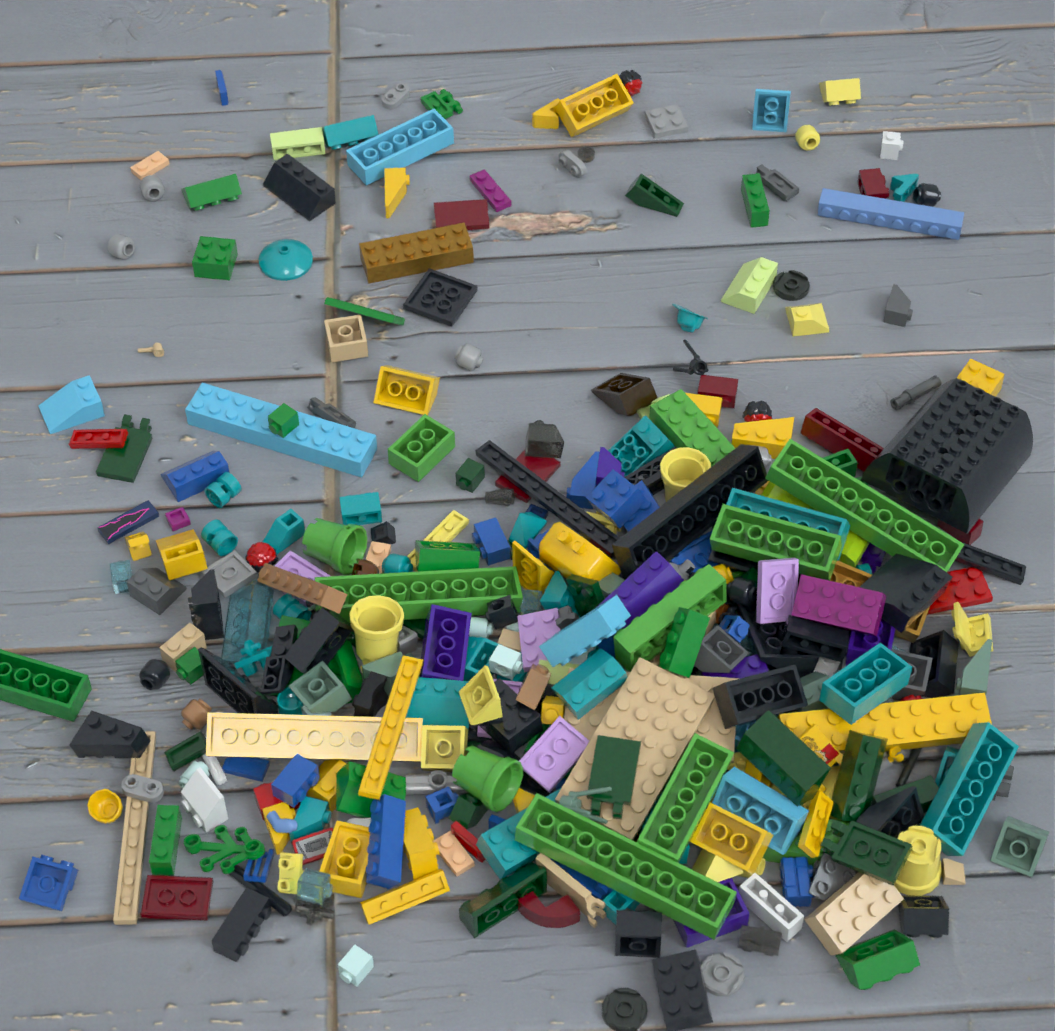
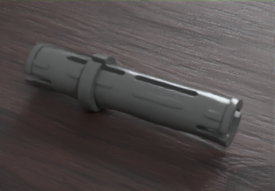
[890,375,941,410]

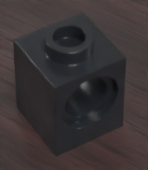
[485,595,518,630]

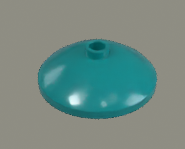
[259,239,313,281]

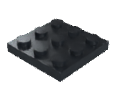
[403,268,478,327]

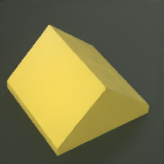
[459,665,503,725]
[692,848,743,882]

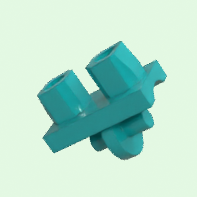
[234,640,273,676]

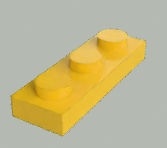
[798,790,834,858]

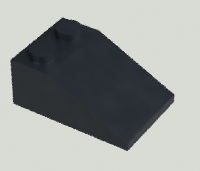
[856,786,924,839]

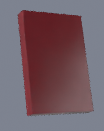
[434,199,490,230]
[495,445,561,503]
[141,875,214,921]

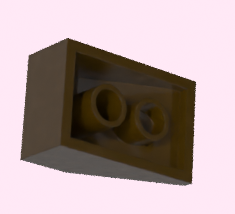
[591,373,658,416]

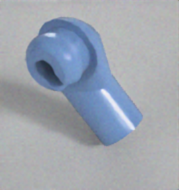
[266,811,298,833]

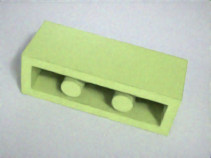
[270,127,325,160]

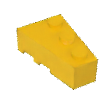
[731,417,794,459]
[403,807,440,880]

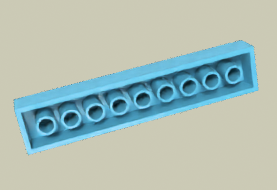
[185,383,377,478]

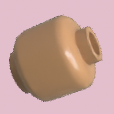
[181,698,212,730]

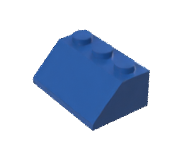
[161,451,230,502]

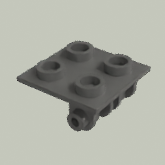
[808,853,858,901]

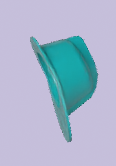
[672,304,708,333]

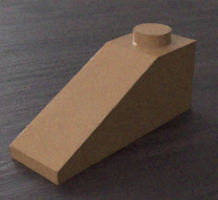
[516,664,551,710]

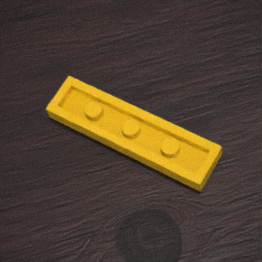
[360,869,450,925]

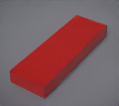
[69,429,128,449]

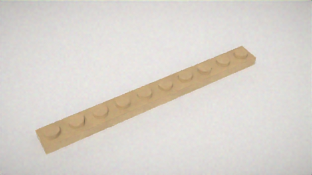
[113,731,156,925]

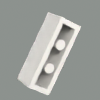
[739,873,804,942]

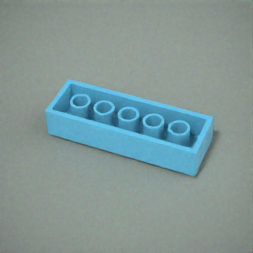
[346,109,454,185]

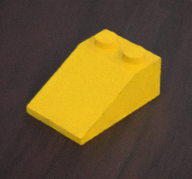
[512,541,555,602]
[318,821,370,898]

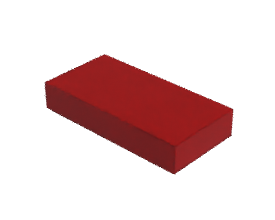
[451,821,486,863]

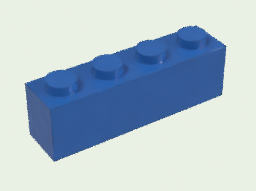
[366,794,406,889]

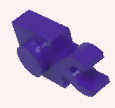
[861,543,886,574]

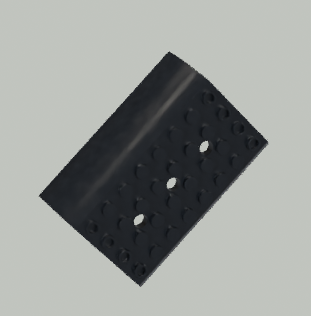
[861,378,1033,534]

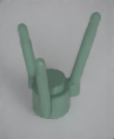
[559,787,612,824]

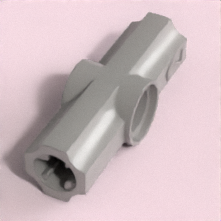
[406,770,469,794]

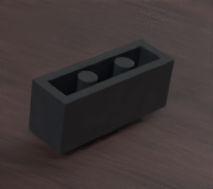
[781,615,849,662]
[211,887,272,962]

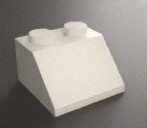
[181,767,228,833]

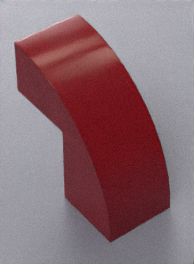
[518,891,580,928]

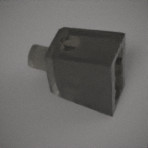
[525,420,564,458]

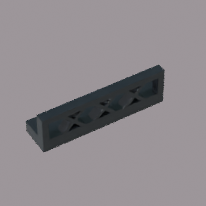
[624,447,677,495]

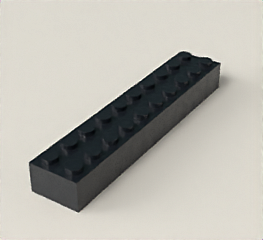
[612,444,768,580]

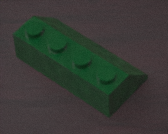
[736,710,831,807]
[830,730,888,822]
[459,862,547,938]

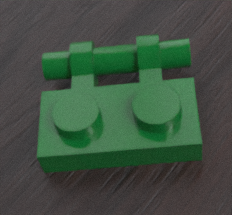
[421,89,463,119]

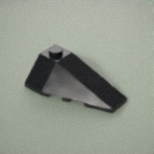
[477,740,556,797]

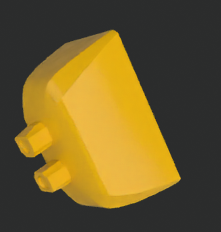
[539,522,621,581]

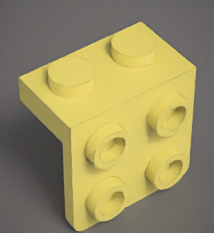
[951,602,993,657]

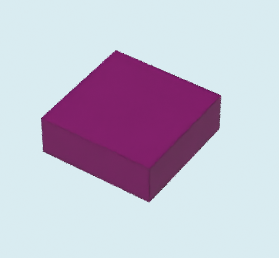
[165,507,191,531]

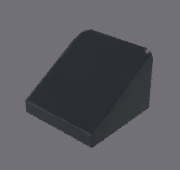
[371,521,396,544]

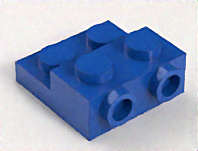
[19,855,78,911]

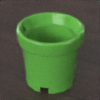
[302,518,367,575]
[452,746,523,813]

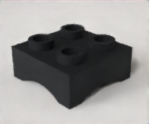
[352,671,389,717]

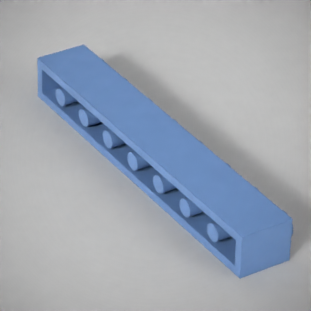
[817,188,965,240]

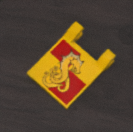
[798,724,843,792]

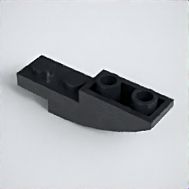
[260,625,298,694]

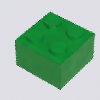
[192,236,238,281]

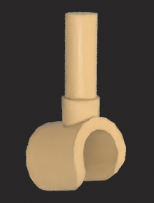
[138,343,164,357]

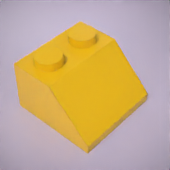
[306,760,346,812]

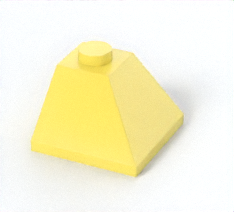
[785,303,829,336]

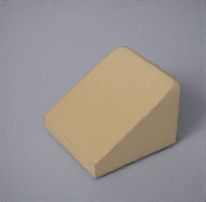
[941,858,966,885]

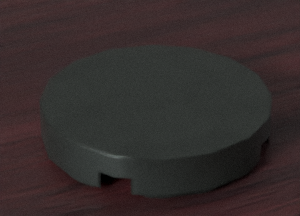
[773,270,810,301]
[602,988,647,1031]

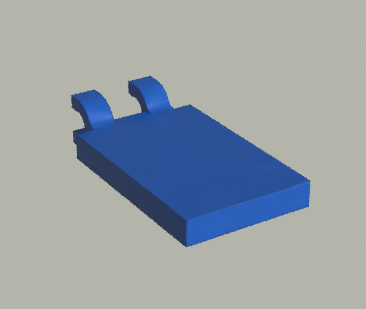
[669,530,720,572]

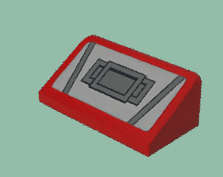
[292,827,334,865]

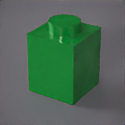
[268,403,299,438]
[175,647,203,685]

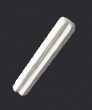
[194,732,227,785]

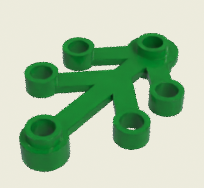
[183,825,265,874]

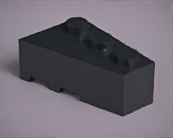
[69,710,151,758]

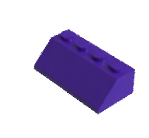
[597,551,684,631]
[419,604,472,681]

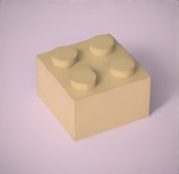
[324,314,368,362]

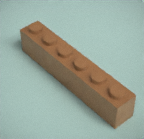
[257,563,348,614]

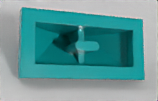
[509,512,547,549]

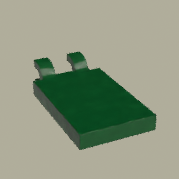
[96,414,153,483]
[587,735,641,820]
[821,819,913,886]

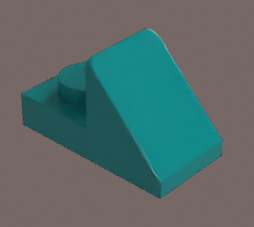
[890,174,919,202]

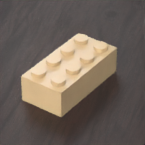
[804,872,904,956]

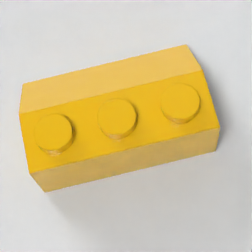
[373,365,440,415]

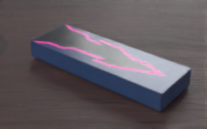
[97,500,159,544]

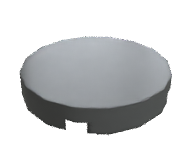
[701,952,744,996]

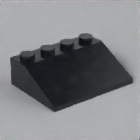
[860,553,953,633]
[737,601,819,676]
[198,647,278,714]

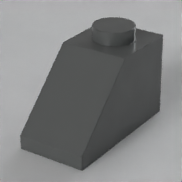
[883,284,913,327]

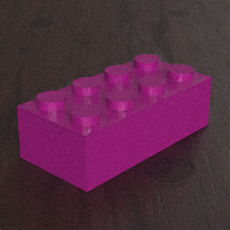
[791,574,886,636]

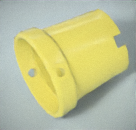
[660,447,711,502]
[349,595,404,662]
[894,826,942,896]

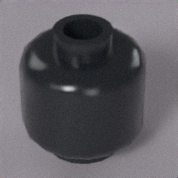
[913,183,941,207]
[727,577,757,606]
[139,659,170,690]

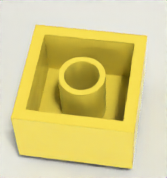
[421,725,468,772]

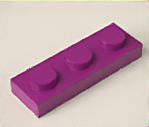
[470,169,511,212]

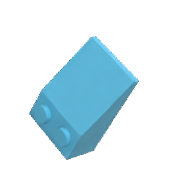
[752,89,791,132]
[38,375,105,434]

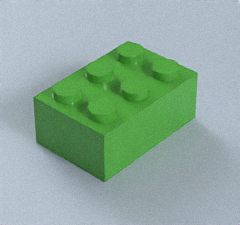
[388,414,455,482]

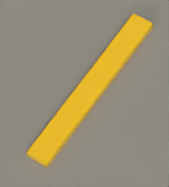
[358,655,423,800]

